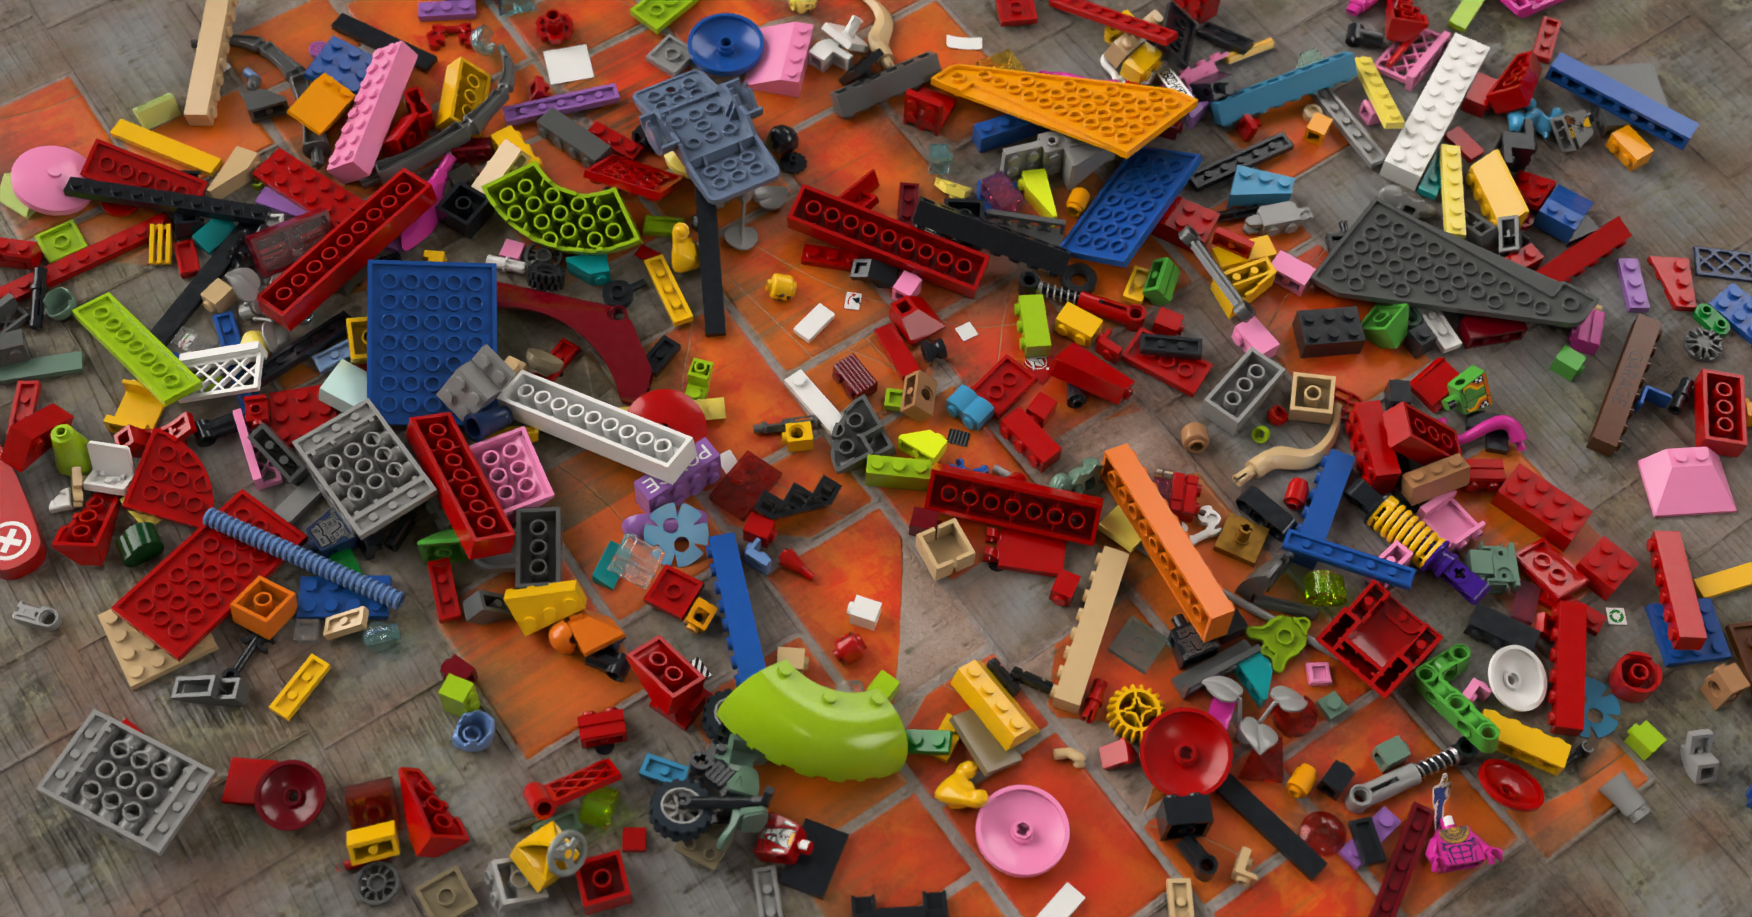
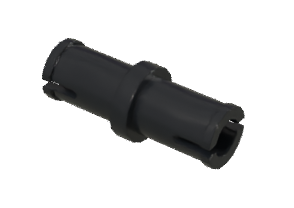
[1668,377,1694,415]

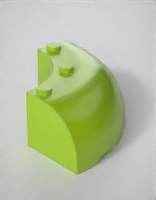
[481,160,643,255]
[716,659,908,782]

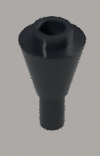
[1066,382,1087,409]

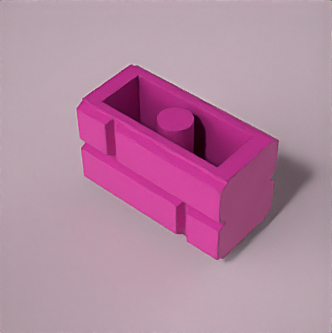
[1568,310,1605,355]

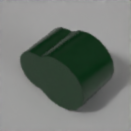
[115,522,164,567]

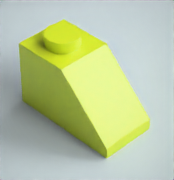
[897,430,948,468]

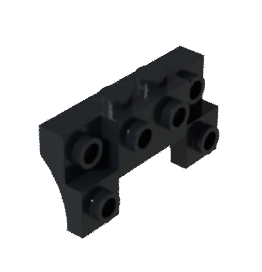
[851,890,950,917]

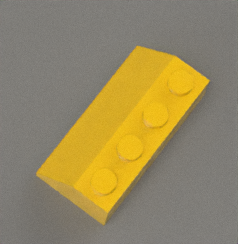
[435,57,492,138]
[1466,149,1529,228]
[950,660,1040,752]

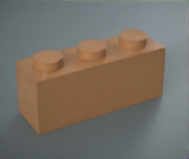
[1401,453,1470,506]

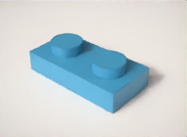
[639,753,689,784]

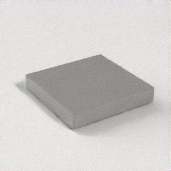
[645,34,693,77]

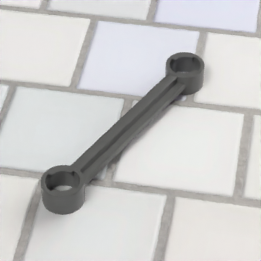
[1178,225,1256,323]

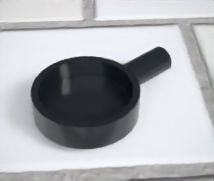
[602,279,647,308]

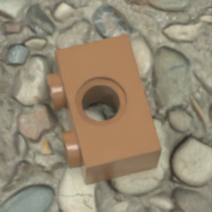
[900,370,937,422]
[1700,663,1751,711]

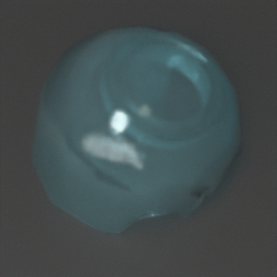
[470,24,496,56]

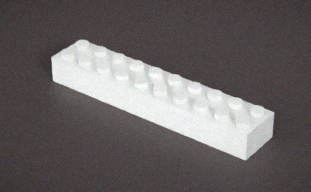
[1379,33,1490,191]
[496,370,698,485]

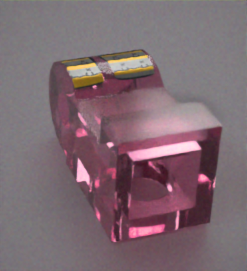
[1153,467,1173,504]

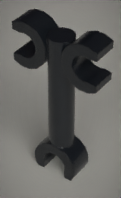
[222,629,275,678]

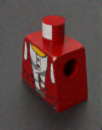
[753,811,814,865]

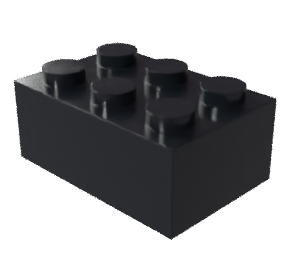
[1292,306,1366,358]

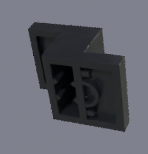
[1493,118,1537,173]

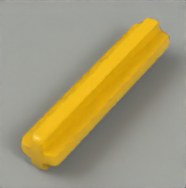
[1223,38,1275,65]

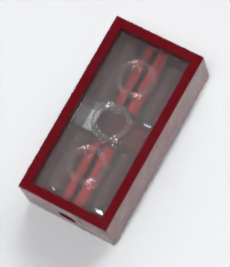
[244,207,334,278]

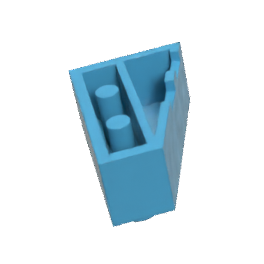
[1226,165,1295,209]

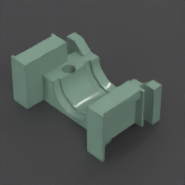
[1476,541,1521,596]

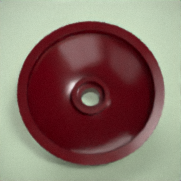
[254,760,326,831]

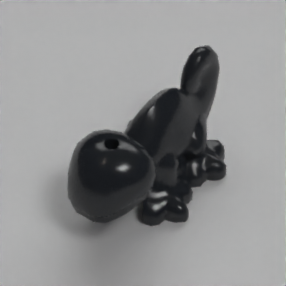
[226,224,270,274]

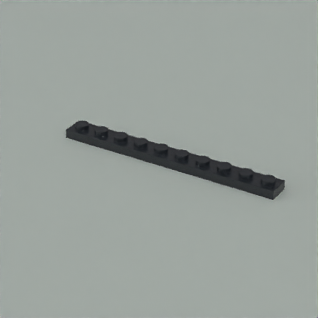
[63,177,272,225]

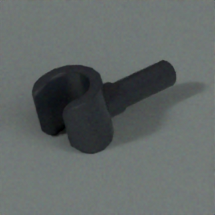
[1566,740,1594,765]

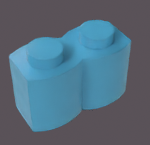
[945,384,994,432]

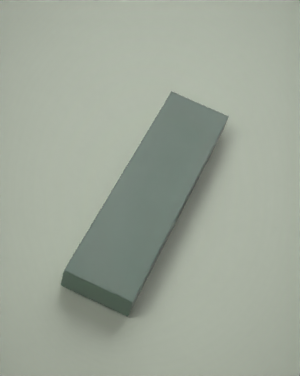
[0,351,84,385]

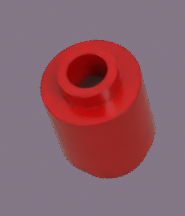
[1283,477,1309,510]

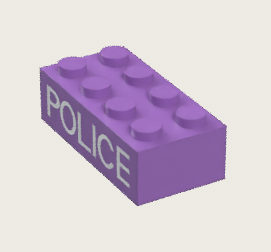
[634,437,722,513]

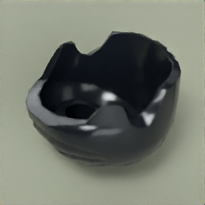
[765,124,799,154]

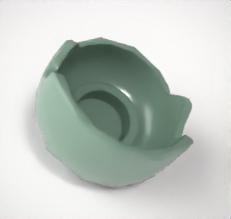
[43,287,77,321]

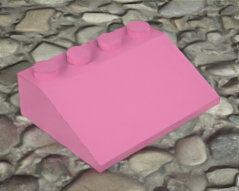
[744,22,814,97]
[469,426,555,524]

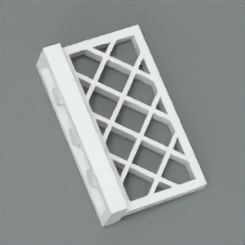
[178,341,268,404]

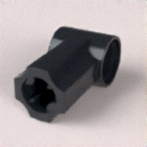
[1345,23,1385,49]
[194,413,238,447]
[584,649,631,682]
[1175,833,1218,882]

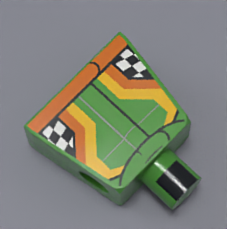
[1442,365,1493,414]

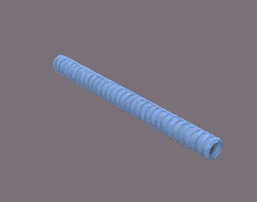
[203,507,405,610]

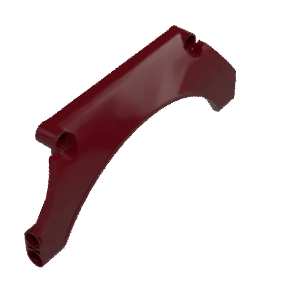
[497,281,654,406]

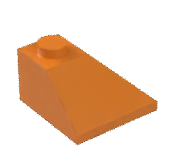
[563,609,626,657]

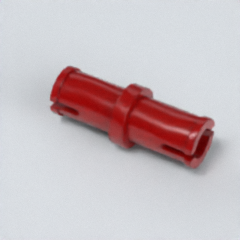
[1080,678,1108,724]

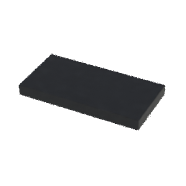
[1156,1,1197,71]

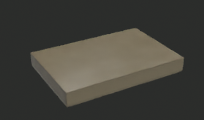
[949,709,1022,776]

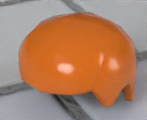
[549,619,577,655]

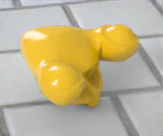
[671,222,700,273]
[935,760,989,809]

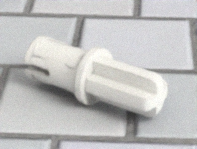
[486,254,527,274]

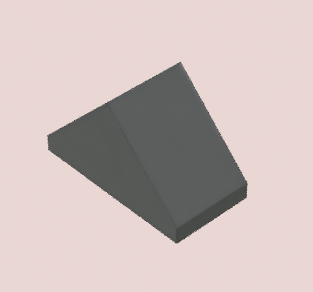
[1498,214,1523,254]

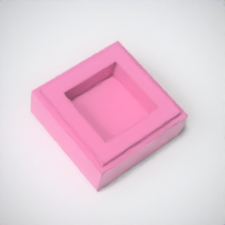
[499,239,526,261]
[1305,662,1332,686]

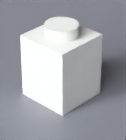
[846,595,882,631]

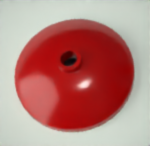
[1478,759,1545,812]

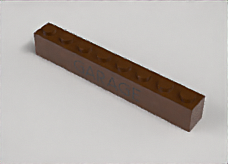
[1586,313,1663,457]

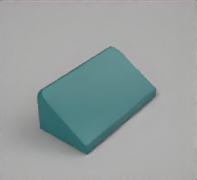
[192,218,237,255]
[592,540,632,590]

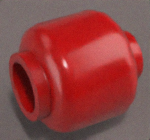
[833,632,867,665]

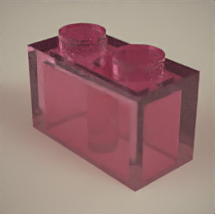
[980,171,1023,213]

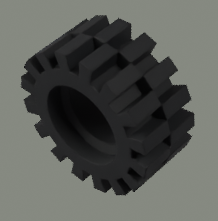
[527,262,565,292]

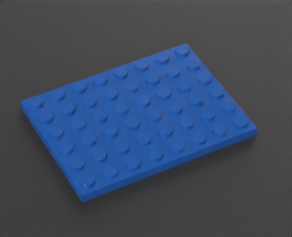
[367,260,497,427]

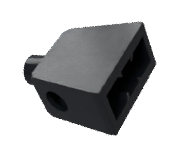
[1190,71,1236,102]

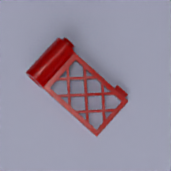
[523,758,622,820]

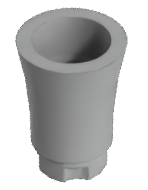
[1598,771,1651,824]

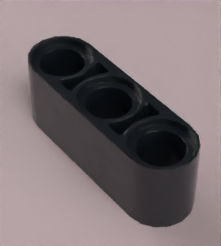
[1236,486,1297,541]

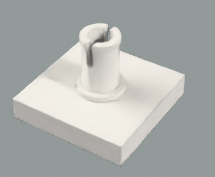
[822,15,870,53]

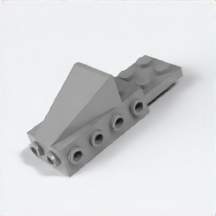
[1000,131,1115,190]

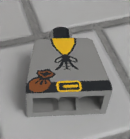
[1550,109,1594,153]

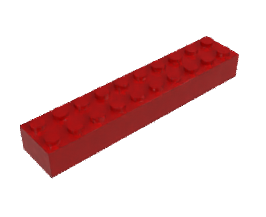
[255,168,438,332]
[787,184,990,300]

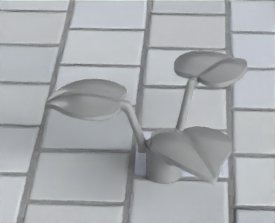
[716,186,789,250]
[224,268,291,355]
[1202,676,1308,755]

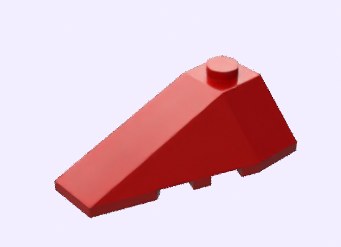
[1385,0,1429,43]
[398,767,470,858]

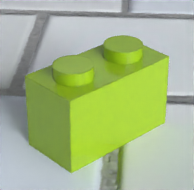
[438,673,480,717]

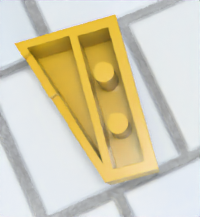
[1210,256,1277,319]
[504,580,587,636]

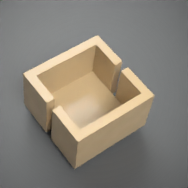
[915,518,976,581]

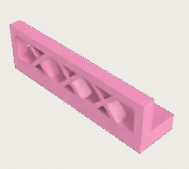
[232,408,283,491]

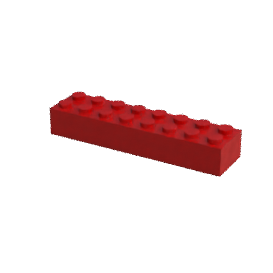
[406,412,516,560]
[924,462,1103,546]

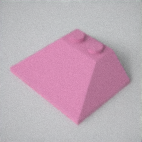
[1637,447,1737,518]

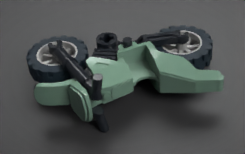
[648,689,774,851]

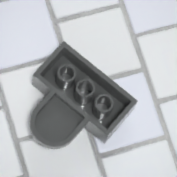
[473,507,563,589]

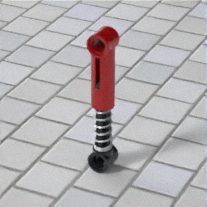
[1018,271,1146,332]

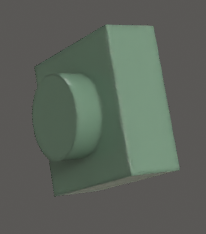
[1315,691,1349,722]

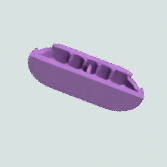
[622,509,708,545]

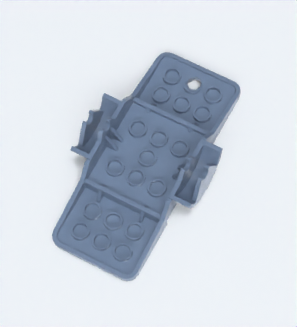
[632,70,780,205]

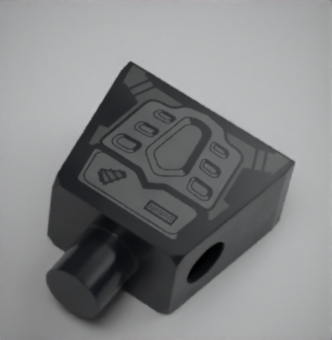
[1168,614,1220,670]

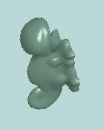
[1049,457,1105,495]

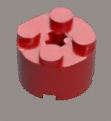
[1608,651,1662,703]

